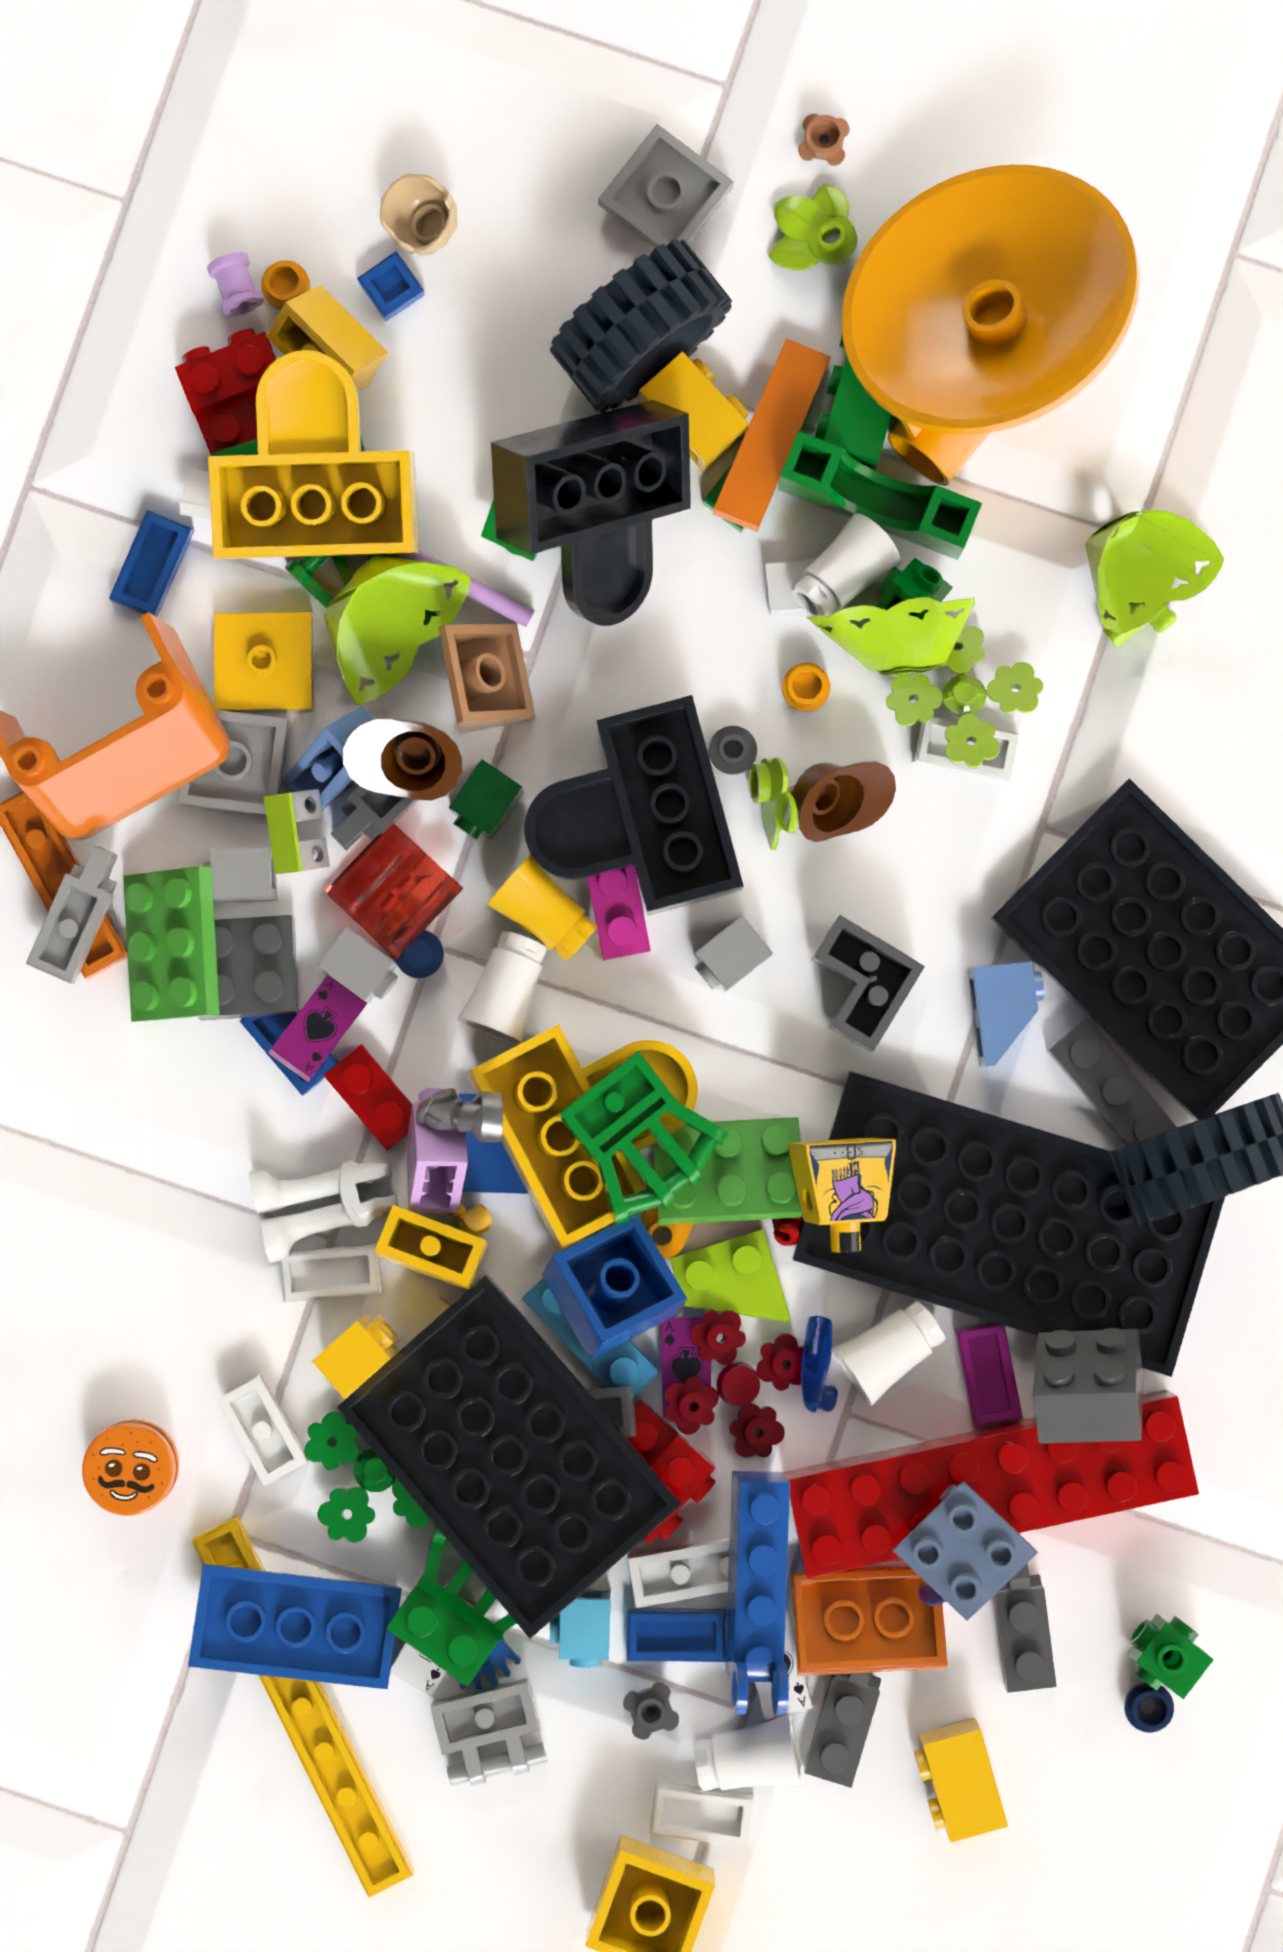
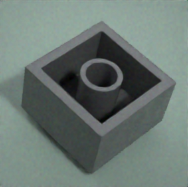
[1033,1328,1143,1443]

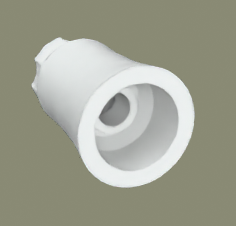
[791,514,901,616]
[457,931,547,1044]
[831,1301,946,1406]
[693,1713,802,1791]

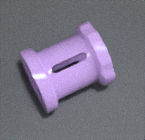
[207,252,264,316]

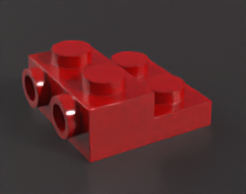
[174,328,277,456]
[627,1399,716,1544]

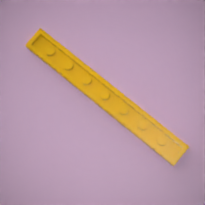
[191,1515,414,1898]

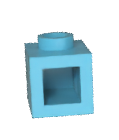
[550,1590,611,1668]

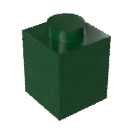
[448,759,524,840]

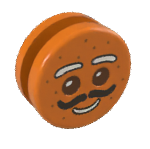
[82,1419,180,1516]

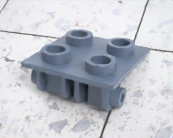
[893,1481,1038,1621]

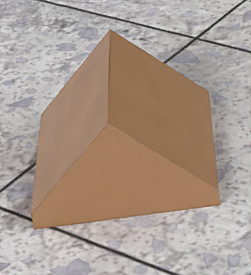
[438,624,535,733]

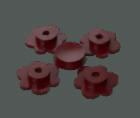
[664,1310,810,1458]

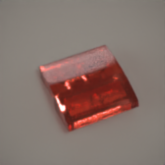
[324,824,464,960]

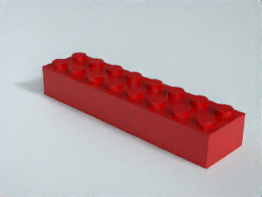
[783,1390,1200,1579]

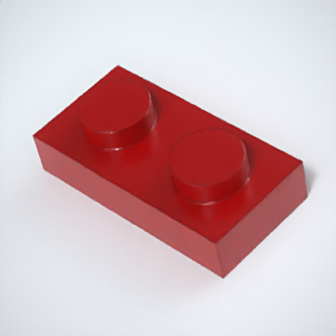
[324,1044,412,1151]

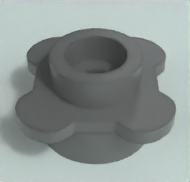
[623,1682,679,1740]

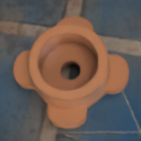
[798,114,850,166]

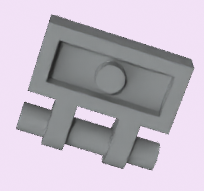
[430,1678,548,1786]

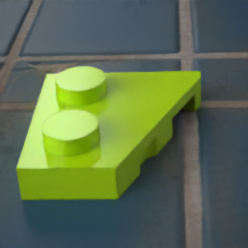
[669,1228,792,1322]

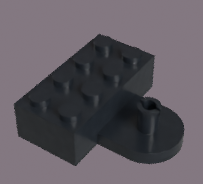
[491,400,691,626]
[524,695,744,916]

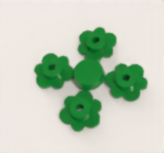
[304,1412,430,1543]

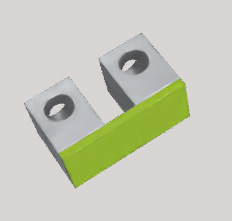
[264,789,330,874]

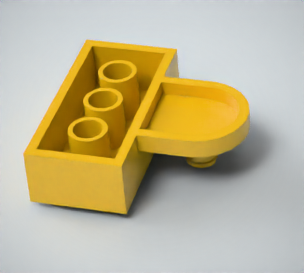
[208,350,419,559]
[466,1024,698,1249]

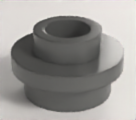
[708,726,757,775]

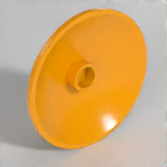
[842,164,1140,486]

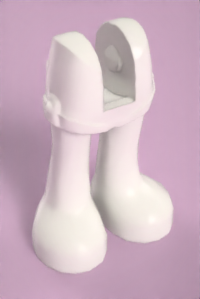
[249,1160,398,1263]

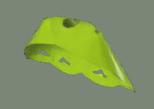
[1085,510,1225,634]
[324,554,471,705]
[806,596,975,676]

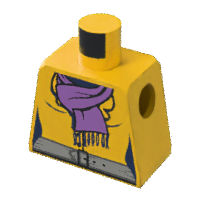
[788,1137,896,1253]

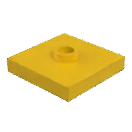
[214,612,314,712]

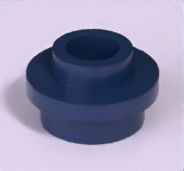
[1124,1681,1174,1733]

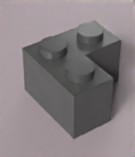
[811,915,925,1053]

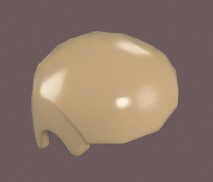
[380,174,458,255]

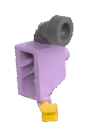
[407,1087,503,1237]

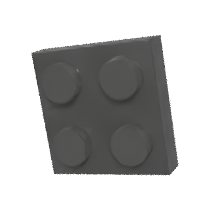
[197,915,298,1021]

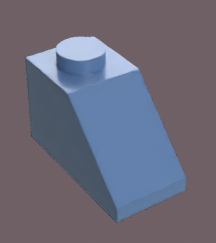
[282,706,373,811]
[967,961,1044,1067]

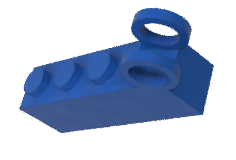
[725,1471,790,1715]

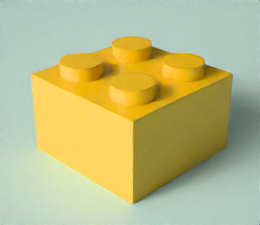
[585,1834,715,1952]

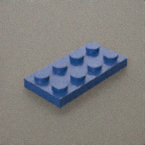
[187,1563,402,1690]

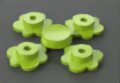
[886,626,1044,769]

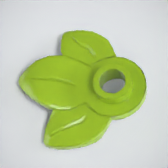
[768,183,858,271]
[748,757,798,850]

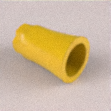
[486,854,598,961]

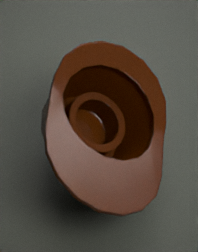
[343,718,462,801]
[787,761,896,842]

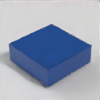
[357,251,425,322]

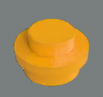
[261,260,310,310]
[781,663,831,712]

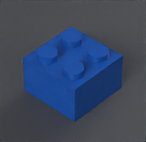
[542,1214,687,1360]

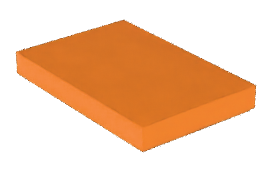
[791,1567,948,1676]

